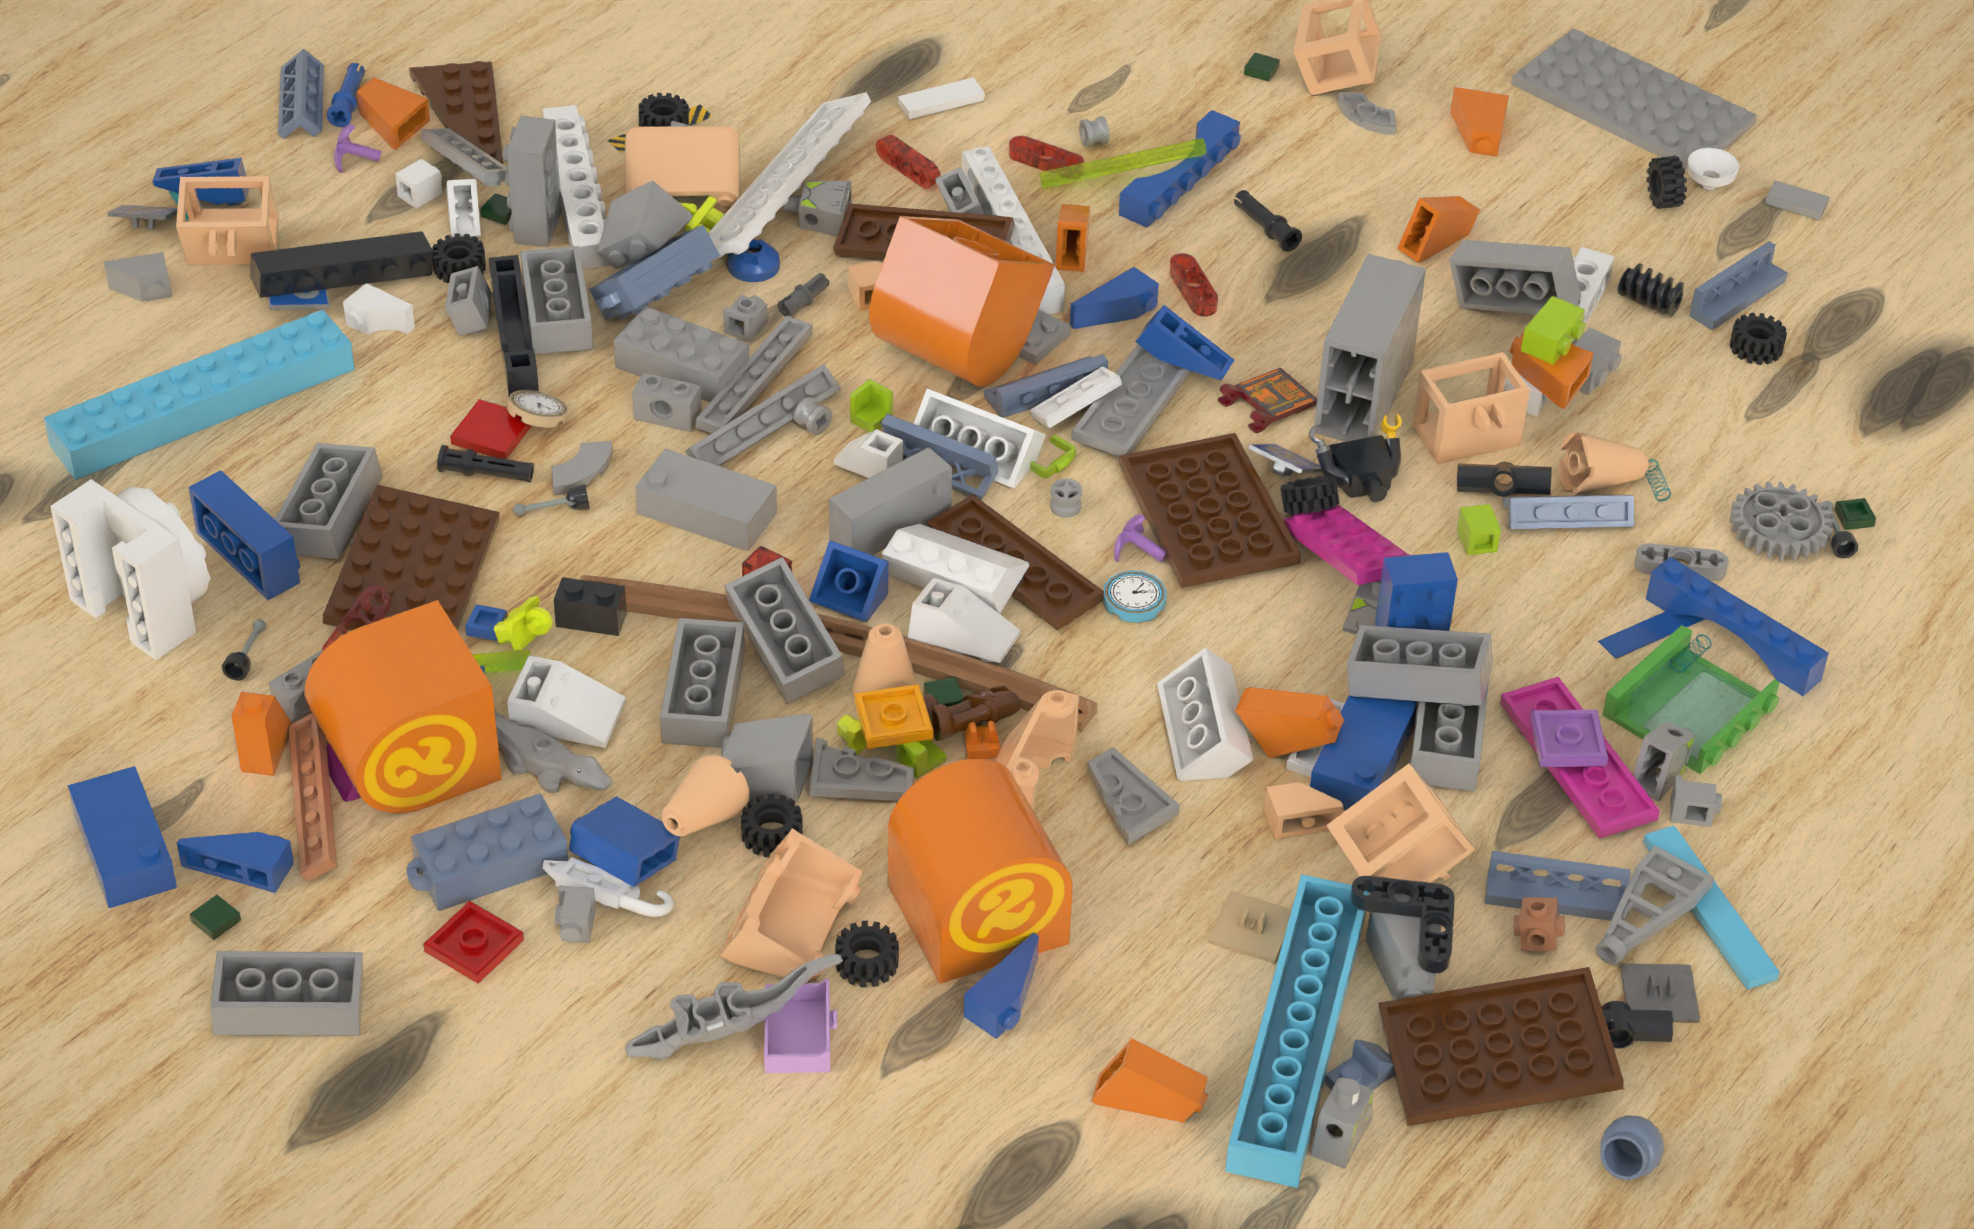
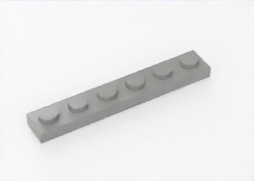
[422,128,508,186]
[696,316,813,434]
[685,364,841,466]

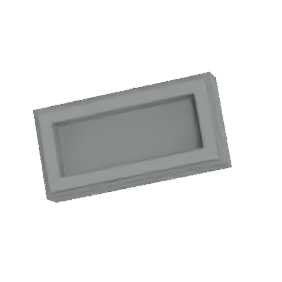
[1765,181,1830,220]

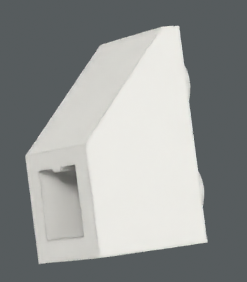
[834,430,903,478]

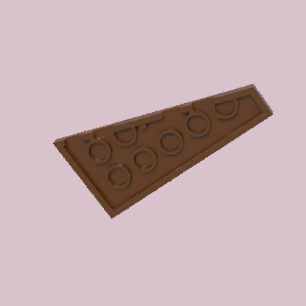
[409,61,503,164]

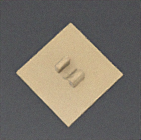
[1208,891,1292,964]

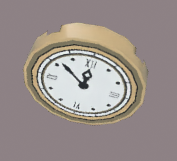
[507,390,569,428]

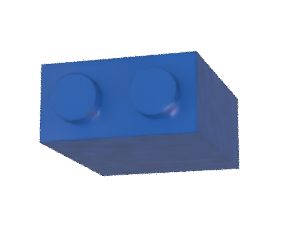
[569,796,680,887]

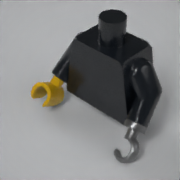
[1309,414,1402,502]

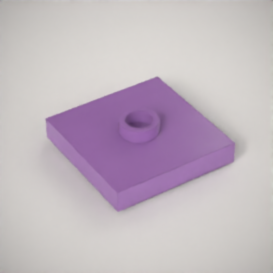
[1530,710,1608,767]

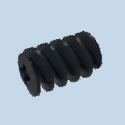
[1617,263,1684,318]

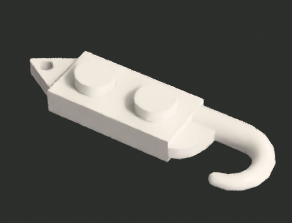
[542,857,674,917]

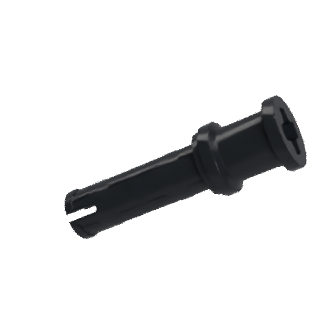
[1234,190,1302,252]
[437,444,534,483]

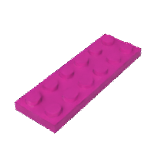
[1283,505,1409,585]
[1500,676,1660,839]

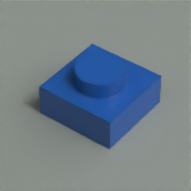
[465,604,507,641]

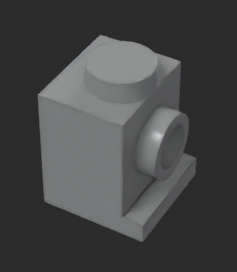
[723,295,767,342]
[1670,775,1722,827]
[555,885,596,943]

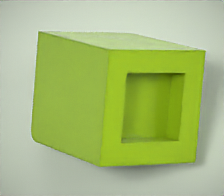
[850,379,893,432]
[1457,504,1501,556]
[896,740,947,779]

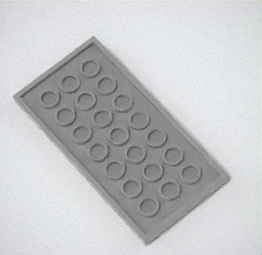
[1511,29,1757,169]

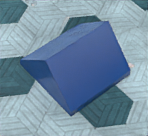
[809,540,889,622]

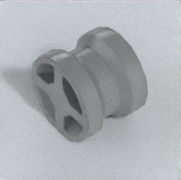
[1079,116,1109,148]
[794,397,832,435]
[1050,478,1082,518]

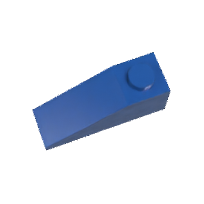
[153,157,250,206]
[1070,267,1159,329]
[1135,305,1234,381]
[177,832,294,893]
[964,933,1039,1039]

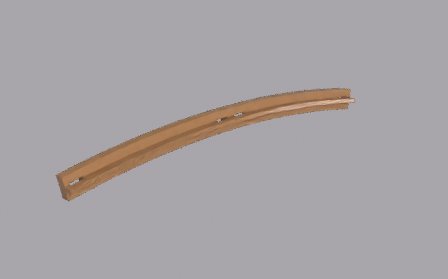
[580,575,1097,732]

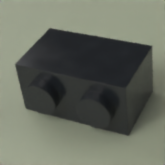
[554,577,627,636]

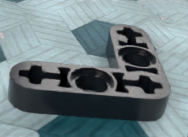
[1350,876,1455,974]

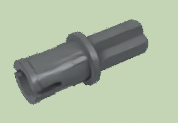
[778,273,830,317]

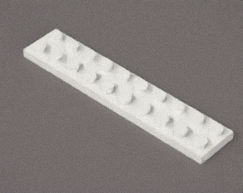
[708,92,871,259]

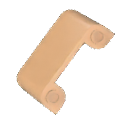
[625,126,740,214]
[995,690,1079,811]
[719,829,863,983]

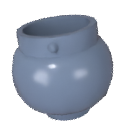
[1600,1115,1664,1180]

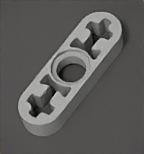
[1634,543,1728,581]

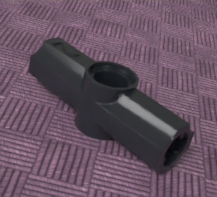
[1457,461,1552,497]
[1601,1001,1673,1049]

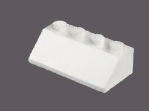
[914,389,1046,488]
[882,524,1029,614]
[1157,647,1253,781]

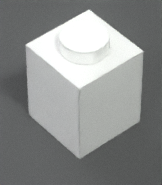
[395,159,442,209]

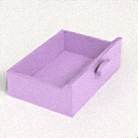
[764,979,837,1073]

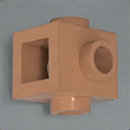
[1514,897,1565,952]

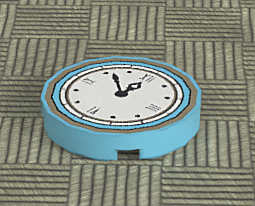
[1103,570,1167,623]

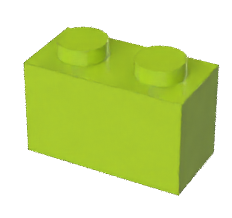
[1521,296,1586,365]

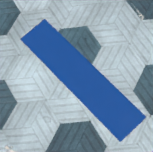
[1598,611,1705,659]

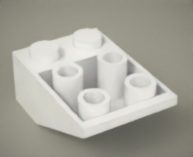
[908,578,1020,663]
[507,655,626,748]

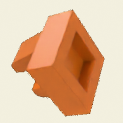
[963,721,1001,759]

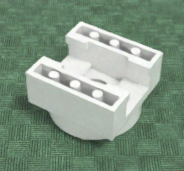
[50,479,211,660]

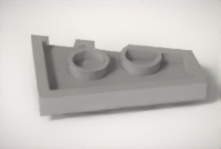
[810,738,914,801]
[1087,747,1180,845]

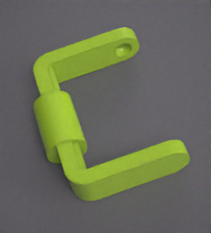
[1030,435,1076,478]

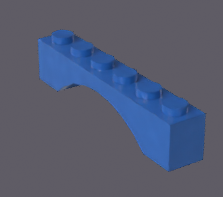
[1119,110,1241,228]
[1646,557,1829,696]

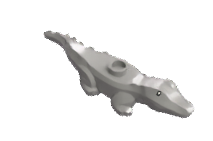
[494,709,612,793]
[625,954,843,1060]

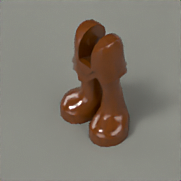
[923,686,1020,741]

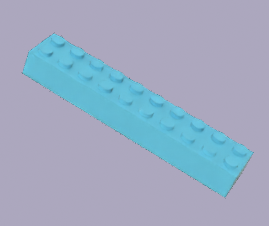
[44,310,355,480]
[1225,874,1369,1188]

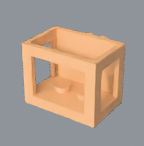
[1293,0,1382,95]
[176,176,279,265]
[1412,352,1530,464]
[1326,763,1475,883]

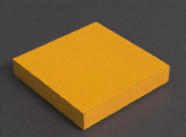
[854,684,933,749]

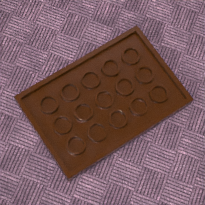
[1119,433,1301,588]
[323,485,500,631]
[1378,967,1624,1126]

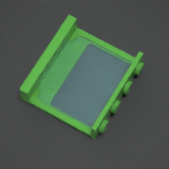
[1602,625,1780,774]

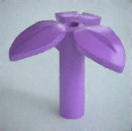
[334,124,382,173]
[1114,514,1166,562]

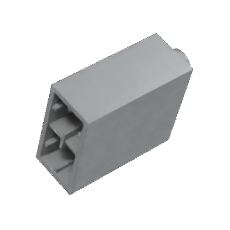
[1314,254,1426,442]

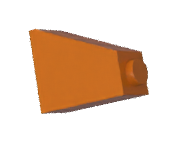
[357,77,430,150]
[1450,87,1509,157]
[1397,196,1480,263]
[1056,204,1090,272]
[1510,332,1593,409]
[1235,687,1344,758]
[231,692,292,776]
[1091,1038,1208,1123]

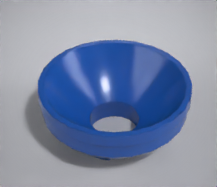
[727,239,780,282]

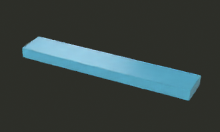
[1643,825,1780,989]

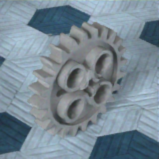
[1729,482,1834,561]

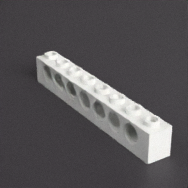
[543,105,610,269]
[962,147,1065,314]
[1503,247,1615,416]

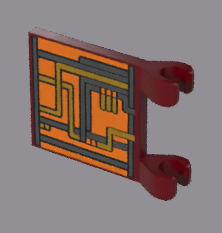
[1218,368,1317,433]

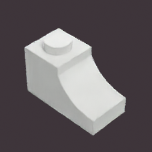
[446,179,481,239]
[343,283,415,335]

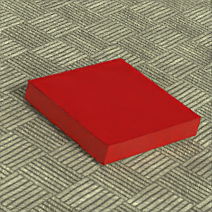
[450,399,532,459]
[423,901,524,984]

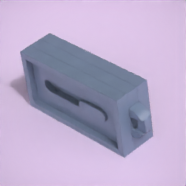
[589,225,720,320]
[407,793,568,911]

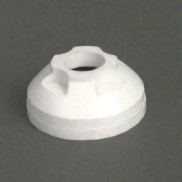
[1687,148,1739,190]

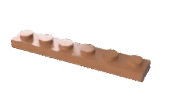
[288,713,337,882]

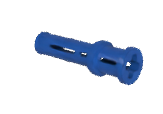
[326,63,365,127]

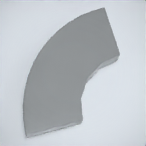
[1337,92,1396,135]
[552,441,612,495]

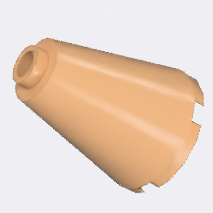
[1559,433,1649,494]
[852,624,917,696]
[662,755,749,836]

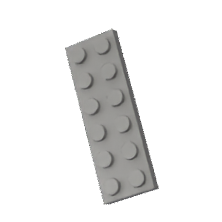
[1072,344,1191,457]

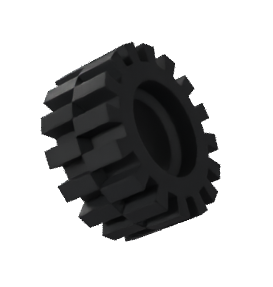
[638,93,689,127]
[1647,156,1687,209]
[432,233,486,283]
[1730,313,1787,365]
[1280,476,1340,514]
[741,794,803,858]
[835,921,899,988]

